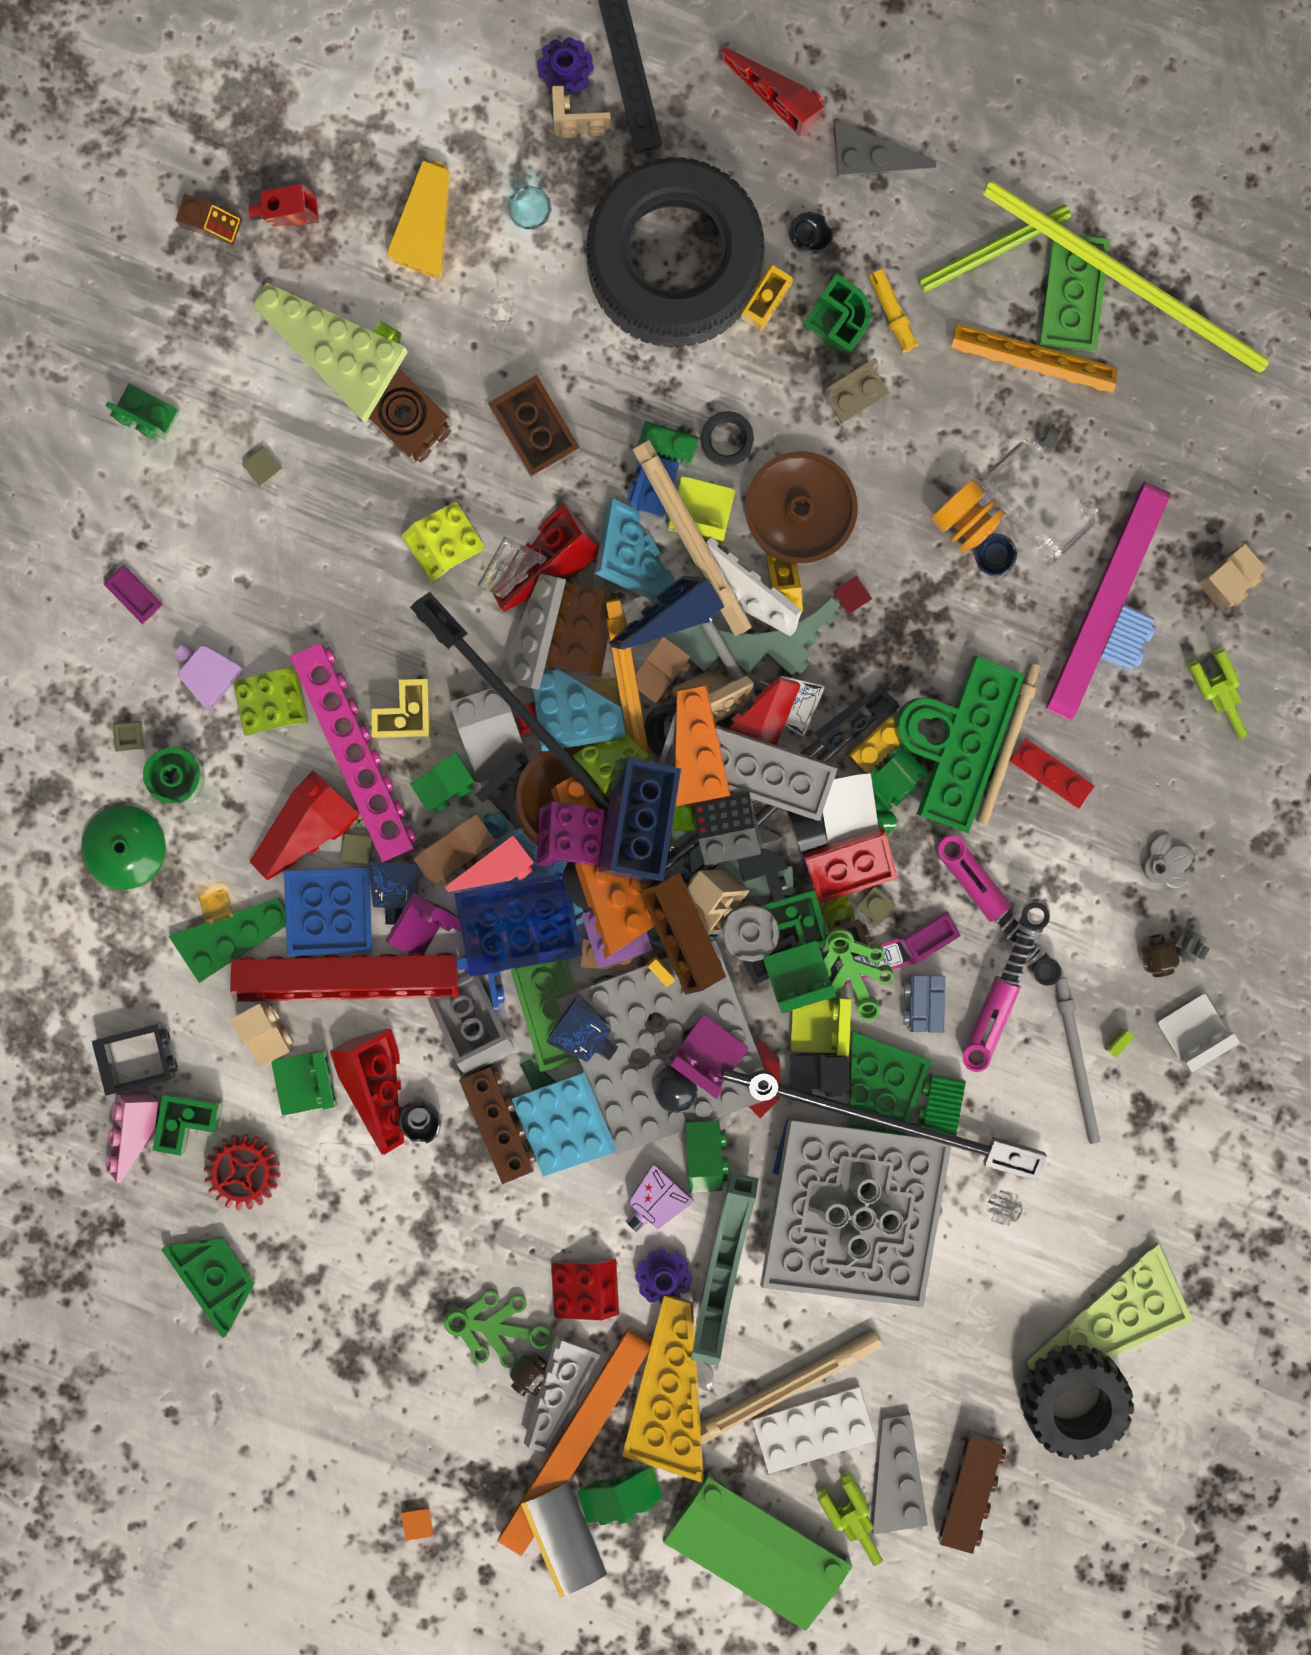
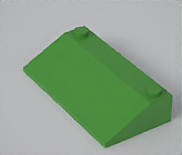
[663,1470,853,1631]

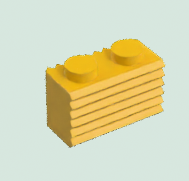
[740,264,793,331]
[847,717,899,774]

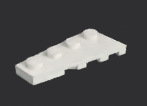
[697,537,802,636]

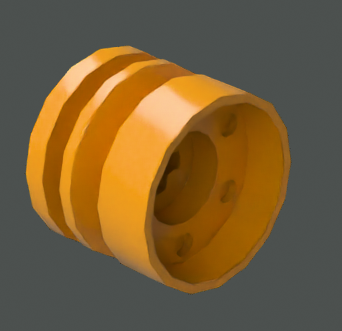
[930,479,1006,554]

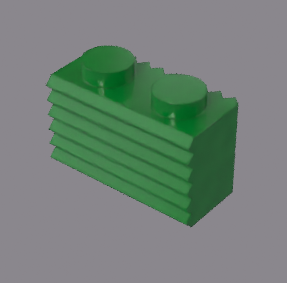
[638,421,699,467]
[917,1073,966,1136]

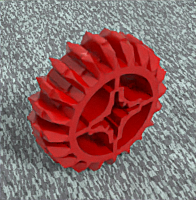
[204,1134,281,1210]

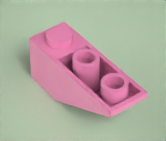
[106,1092,158,1183]

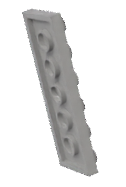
[659,712,838,821]

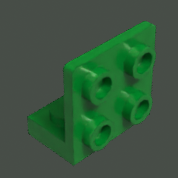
[105,383,180,441]
[763,941,836,1013]
[271,1049,337,1115]

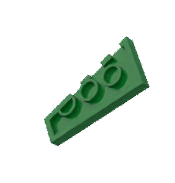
[168,898,286,983]

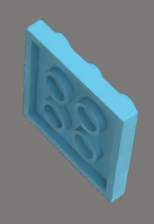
[511,1072,617,1177]

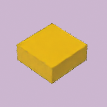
[647,955,676,987]

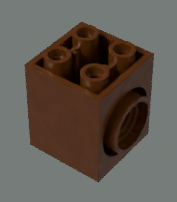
[367,369,452,465]

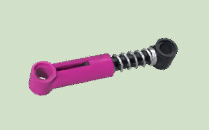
[936,836,1062,986]
[963,899,1050,1072]

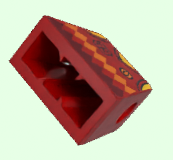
[248,184,320,227]

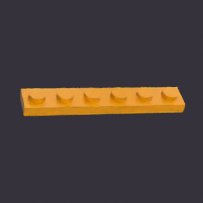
[951,323,1118,393]

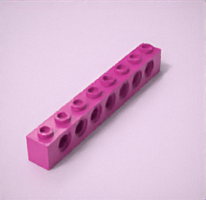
[290,643,417,862]

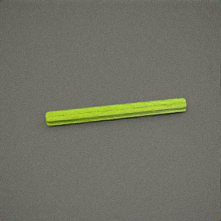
[918,204,1071,292]

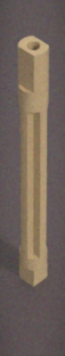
[632,440,752,636]
[700,1330,883,1444]

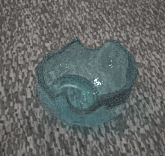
[507,186,552,230]

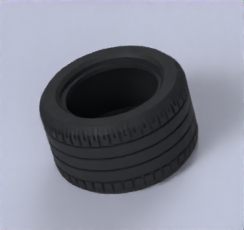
[586,157,765,348]

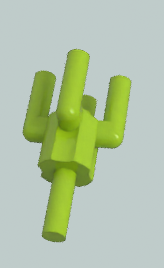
[1186,646,1248,739]
[816,1472,883,1566]

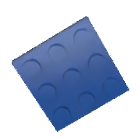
[284,868,372,956]

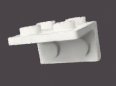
[1157,994,1240,1072]

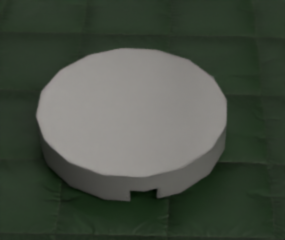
[722,905,779,962]

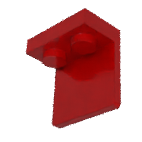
[551,1258,619,1321]

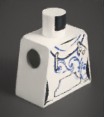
[754,676,825,737]

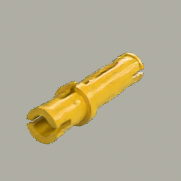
[868,269,919,353]

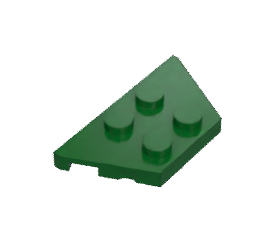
[161,1237,255,1338]

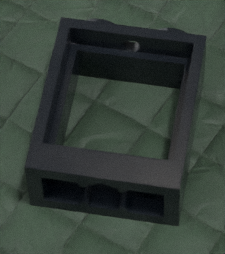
[92,1023,178,1096]

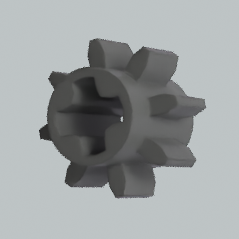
[1175,929,1210,964]

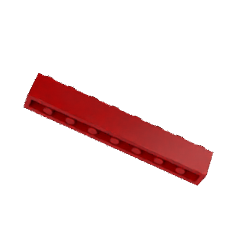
[230,952,459,1002]

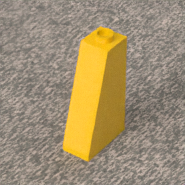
[386,160,451,281]

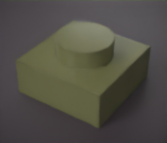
[856,886,896,926]

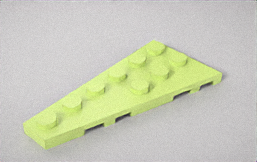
[253,283,408,423]
[1027,1242,1193,1370]

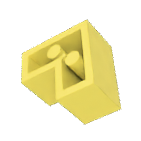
[371,679,431,738]

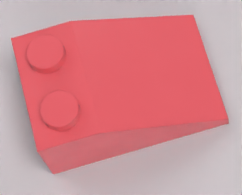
[445,835,536,892]

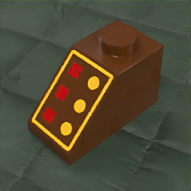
[175,194,243,246]

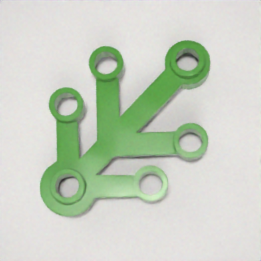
[823,928,894,1021]
[444,1290,552,1368]

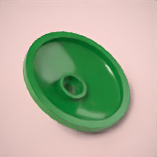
[81,806,166,890]

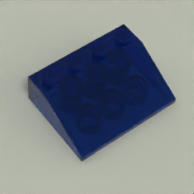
[454,873,583,978]

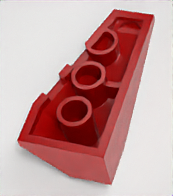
[330,1029,404,1155]

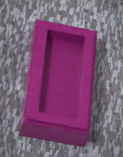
[104,565,164,625]
[899,912,961,964]

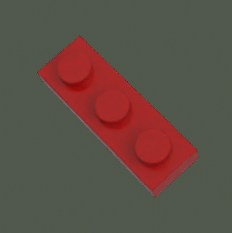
[1009,738,1095,809]

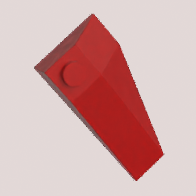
[720,47,825,137]
[492,502,600,612]
[728,677,801,745]
[249,770,361,880]

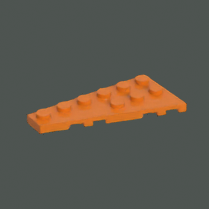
[551,776,654,959]

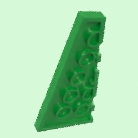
[849,1031,932,1216]

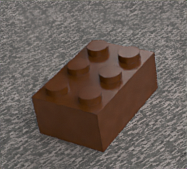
[488,375,580,481]
[545,583,617,677]

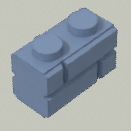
[903,974,946,1033]

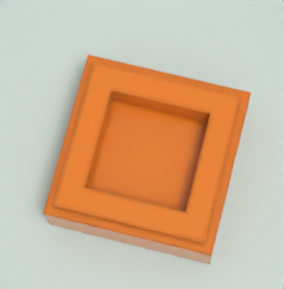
[401,1506,434,1541]

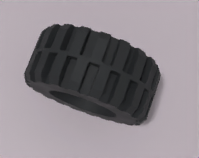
[1020,1345,1134,1460]

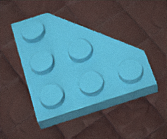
[595,498,675,603]
[533,669,626,752]

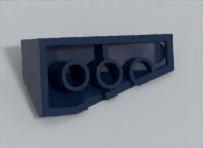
[609,575,725,650]

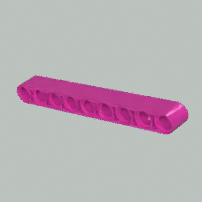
[1045,481,1171,721]

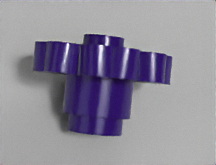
[537,37,594,95]
[635,1247,692,1305]

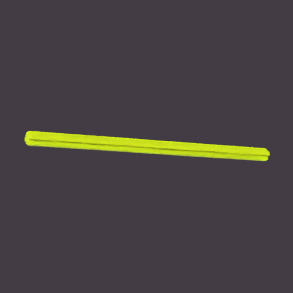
[983,181,1269,372]

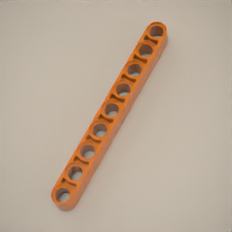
[497,1328,652,1556]

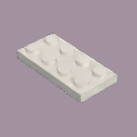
[752,1385,876,1474]

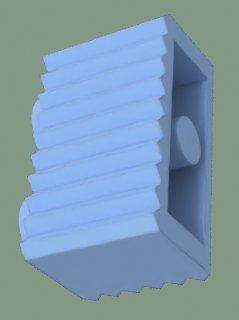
[1100,605,1156,671]

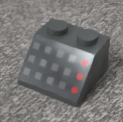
[694,790,762,865]

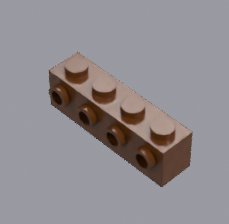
[639,873,726,995]
[459,1065,537,1185]
[938,1430,1006,1554]

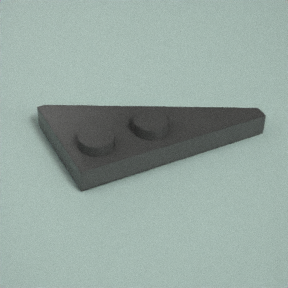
[834,121,936,177]

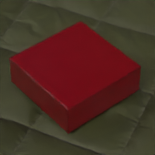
[833,576,872,615]

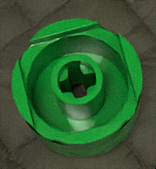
[143,747,205,804]
[870,747,929,812]

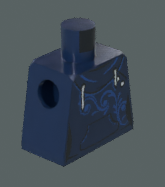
[368,862,422,925]
[546,994,618,1062]

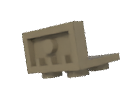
[824,357,889,424]

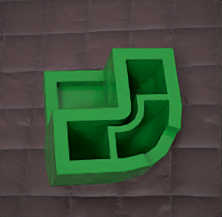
[802,273,871,356]

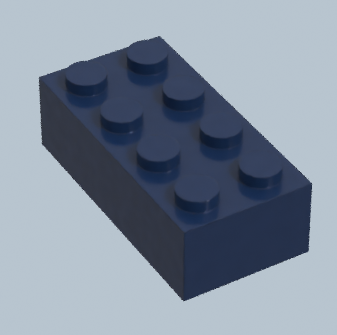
[598,757,681,883]

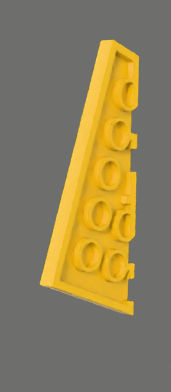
[622,1294,704,1482]

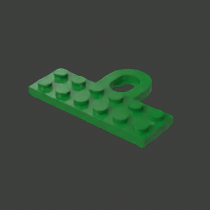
[895,656,1025,833]

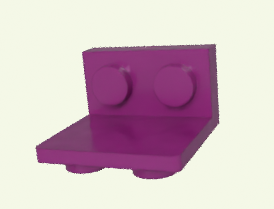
[537,802,605,866]
[386,893,468,955]
[670,1015,748,1099]

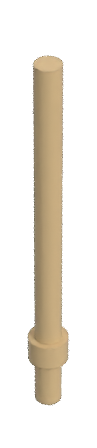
[977,663,1042,825]

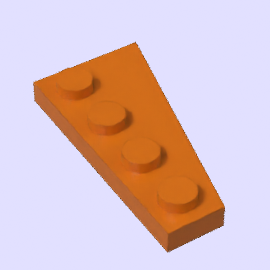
[675,684,731,806]

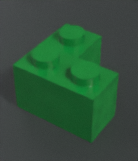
[410,752,477,814]
[759,890,827,948]
[152,1092,223,1156]
[686,1121,728,1193]
[577,1466,663,1525]

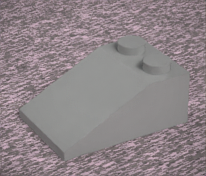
[449,688,528,783]
[427,973,516,1076]

